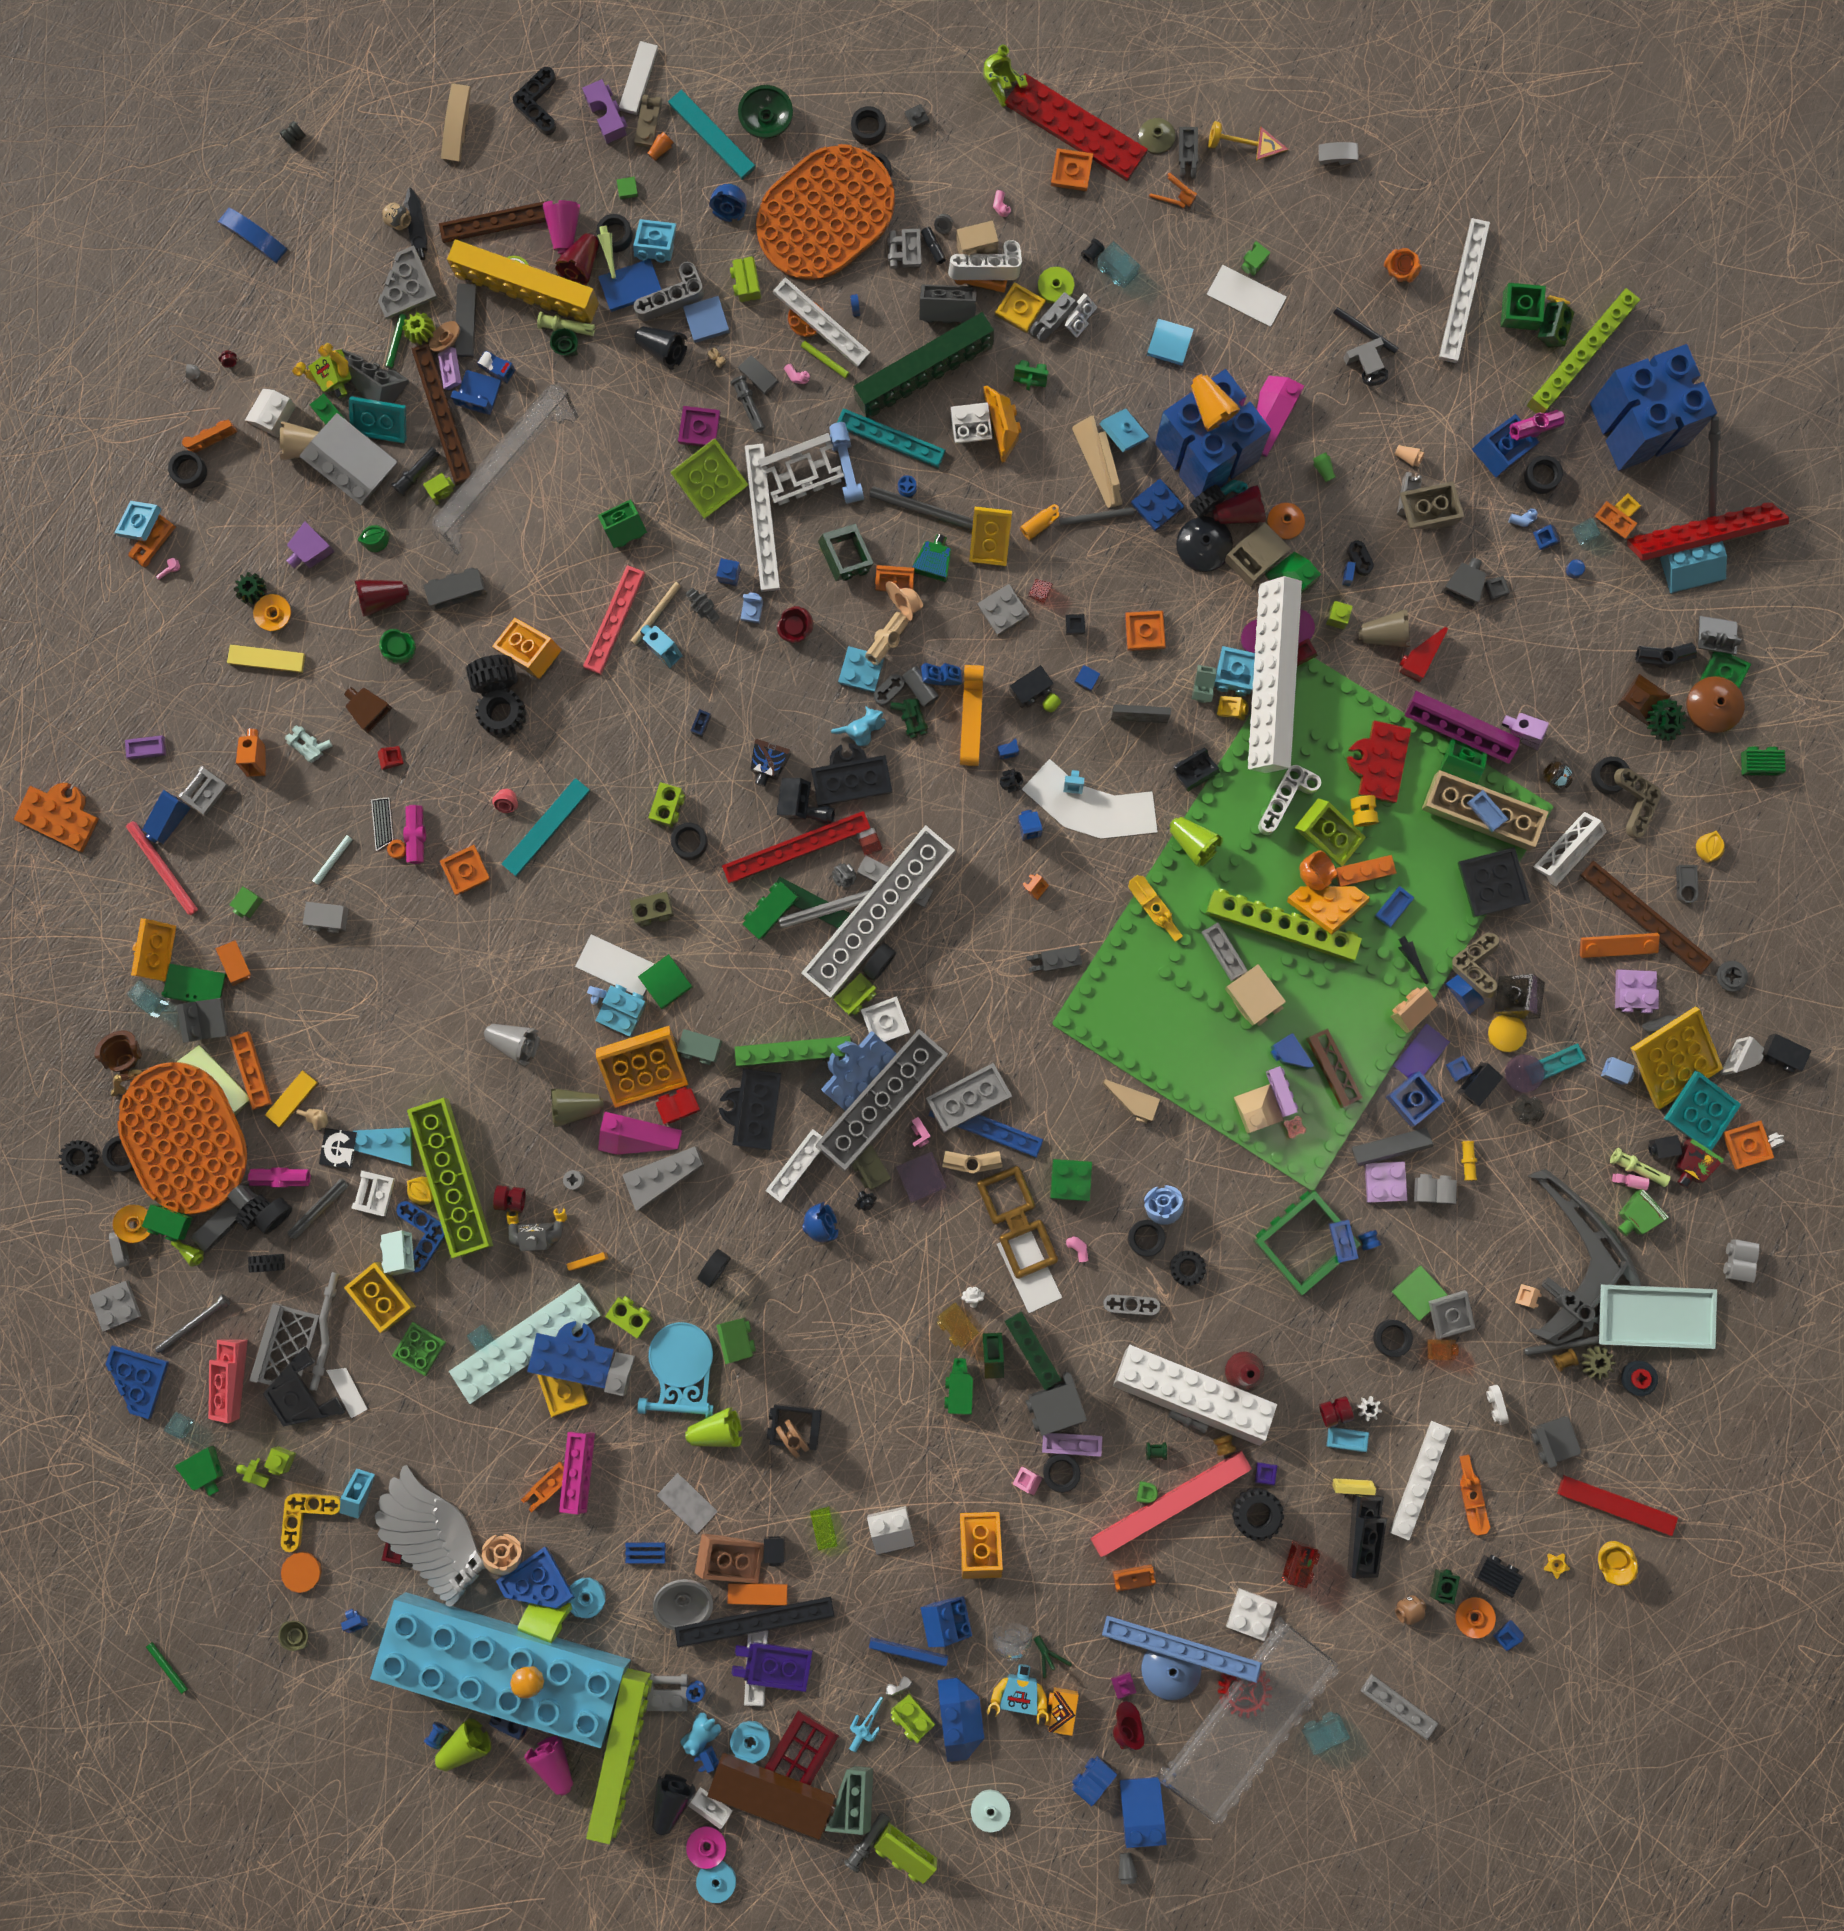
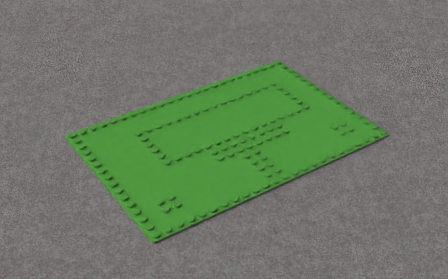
[1052,658,1553,1190]

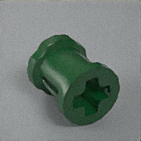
[1146,1442,1167,1460]

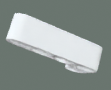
[948,240,1022,280]
[1258,765,1321,835]

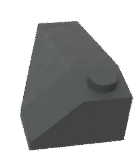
[342,349,409,403]

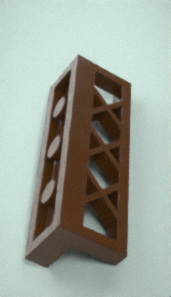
[1306,1028,1362,1108]

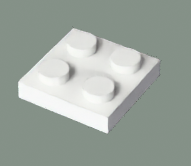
[861,996,910,1042]
[1226,1588,1277,1641]

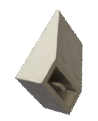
[1225,523,1291,587]

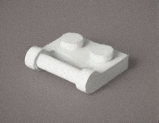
[352,1171,395,1216]

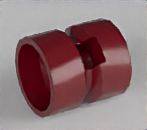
[493,1185,526,1213]
[1319,1396,1354,1429]

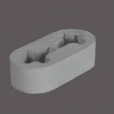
[109,1232,130,1268]

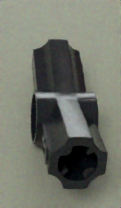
[1635,642,1697,669]

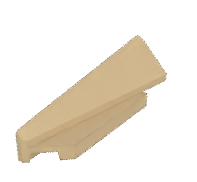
[1072,415,1123,508]

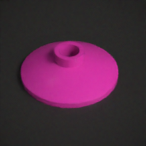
[686,1826,726,1869]

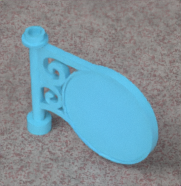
[637,1322,714,1418]

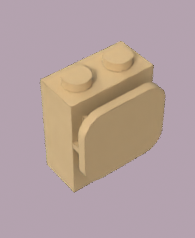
[1225,964,1286,1026]

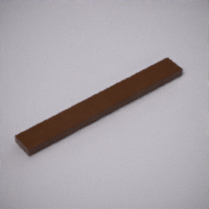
[411,343,474,486]
[1580,860,1713,975]

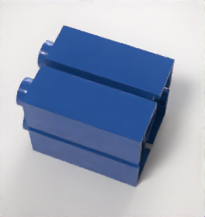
[1590,344,1717,471]
[1155,369,1271,498]

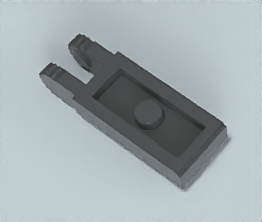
[1179,127,1198,179]
[1030,292,1078,341]
[1026,945,1082,973]

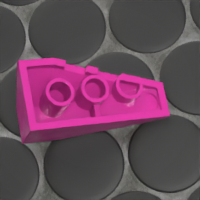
[1257,376,1304,457]
[598,1112,683,1155]

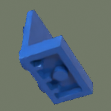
[451,370,501,415]

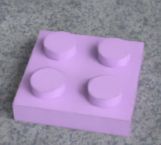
[1365,1162,1407,1202]

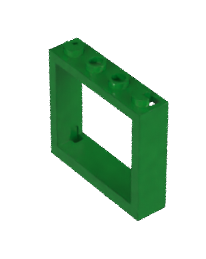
[1254,1190,1361,1296]

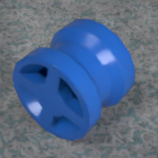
[898,475,917,498]
[1358,1230,1382,1251]

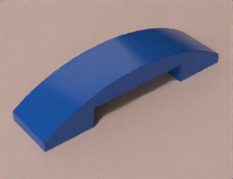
[218,208,288,264]

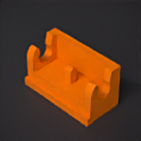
[1594,501,1637,539]
[875,565,915,591]
[215,940,251,986]
[1112,1564,1156,1592]

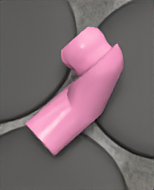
[1066,1236,1088,1262]

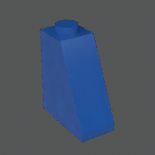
[142,790,191,844]

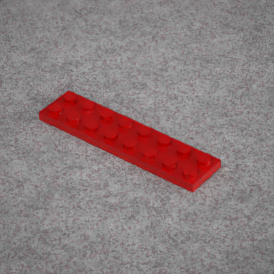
[1005,73,1148,181]
[1627,502,1789,561]

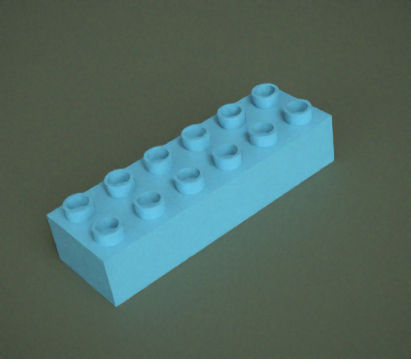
[370,1592,631,1748]

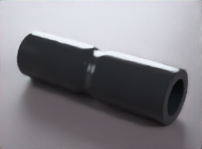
[921,227,947,265]

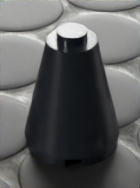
[634,326,688,370]
[652,1774,696,1835]

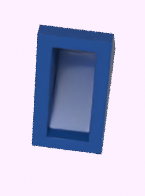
[1445,975,1485,1014]

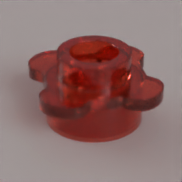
[1283,1116,1306,1138]

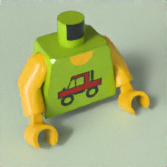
[292,343,351,398]

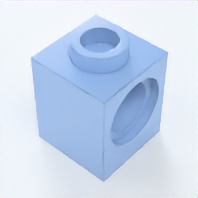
[1601,1057,1635,1085]

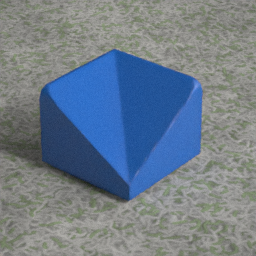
[997,738,1019,760]

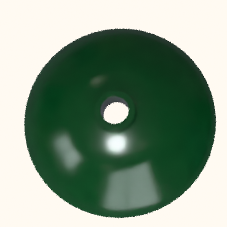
[738,85,793,139]

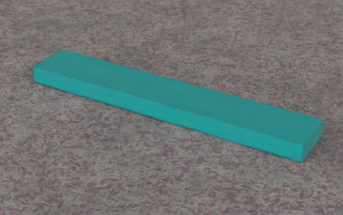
[668,89,755,180]
[837,408,946,469]
[501,778,590,877]

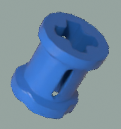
[686,1680,706,1703]
[424,1722,450,1749]

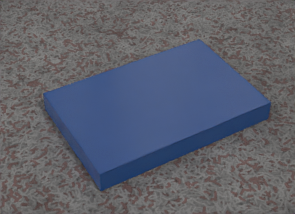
[598,259,661,312]

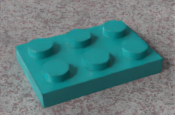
[349,396,407,443]

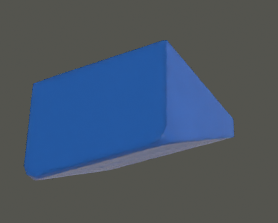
[1533,524,1560,550]
[1493,1620,1524,1651]

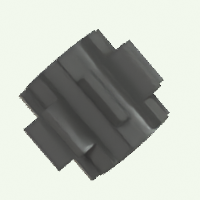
[832,863,857,888]

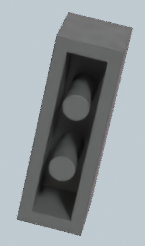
[423,568,487,611]

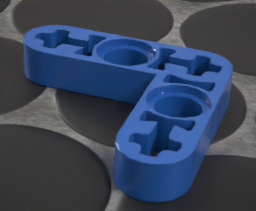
[396,1201,445,1272]

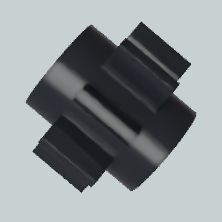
[1000,769,1023,793]

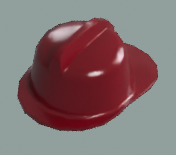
[1113,1701,1145,1750]

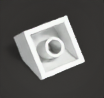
[245,389,296,438]
[867,1506,915,1555]

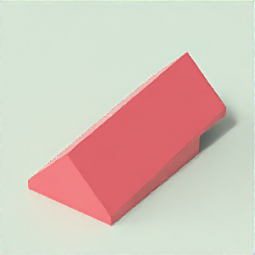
[208,1340,248,1423]

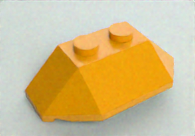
[983,386,1021,463]

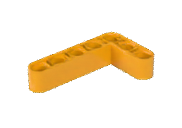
[960,665,984,766]

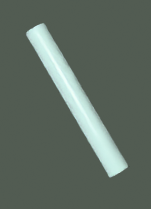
[312,835,353,885]

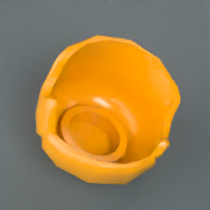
[510,1666,544,1699]

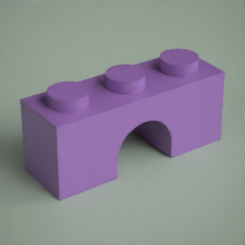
[582,79,628,144]

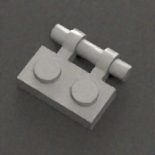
[887,229,921,269]

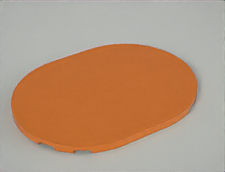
[756,144,895,280]
[118,1062,247,1214]

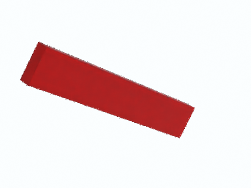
[1557,1475,1678,1536]

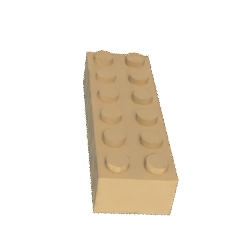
[1422,770,1548,851]

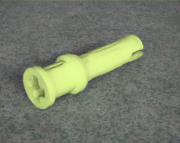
[537,312,595,336]
[1610,1148,1670,1187]

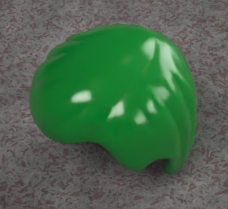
[379,629,416,665]

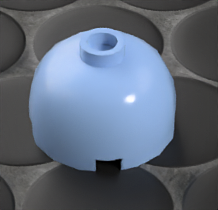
[1144,1185,1184,1225]

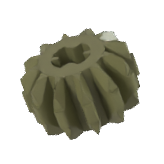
[1580,1346,1616,1380]

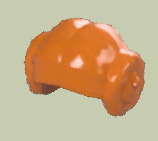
[1384,248,1422,283]

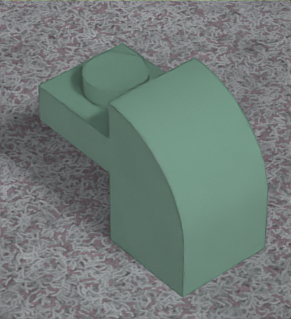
[1192,665,1216,703]

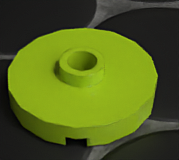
[1038,267,1075,304]

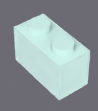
[380,1230,415,1276]

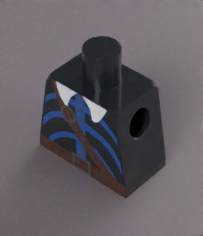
[751,739,791,787]

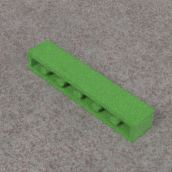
[735,1036,851,1068]

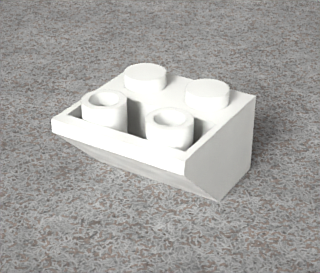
[951,402,992,444]

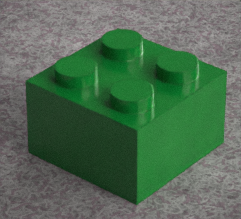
[1500,283,1546,331]
[1050,1159,1092,1201]

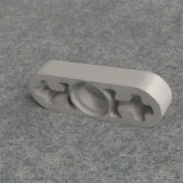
[1103,1294,1160,1315]

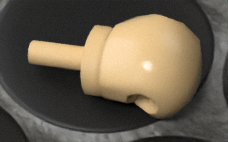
[296,1109,328,1130]

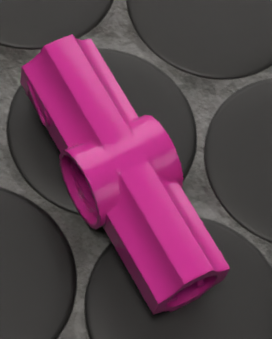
[1509,409,1565,440]
[403,805,426,864]
[248,1168,311,1187]

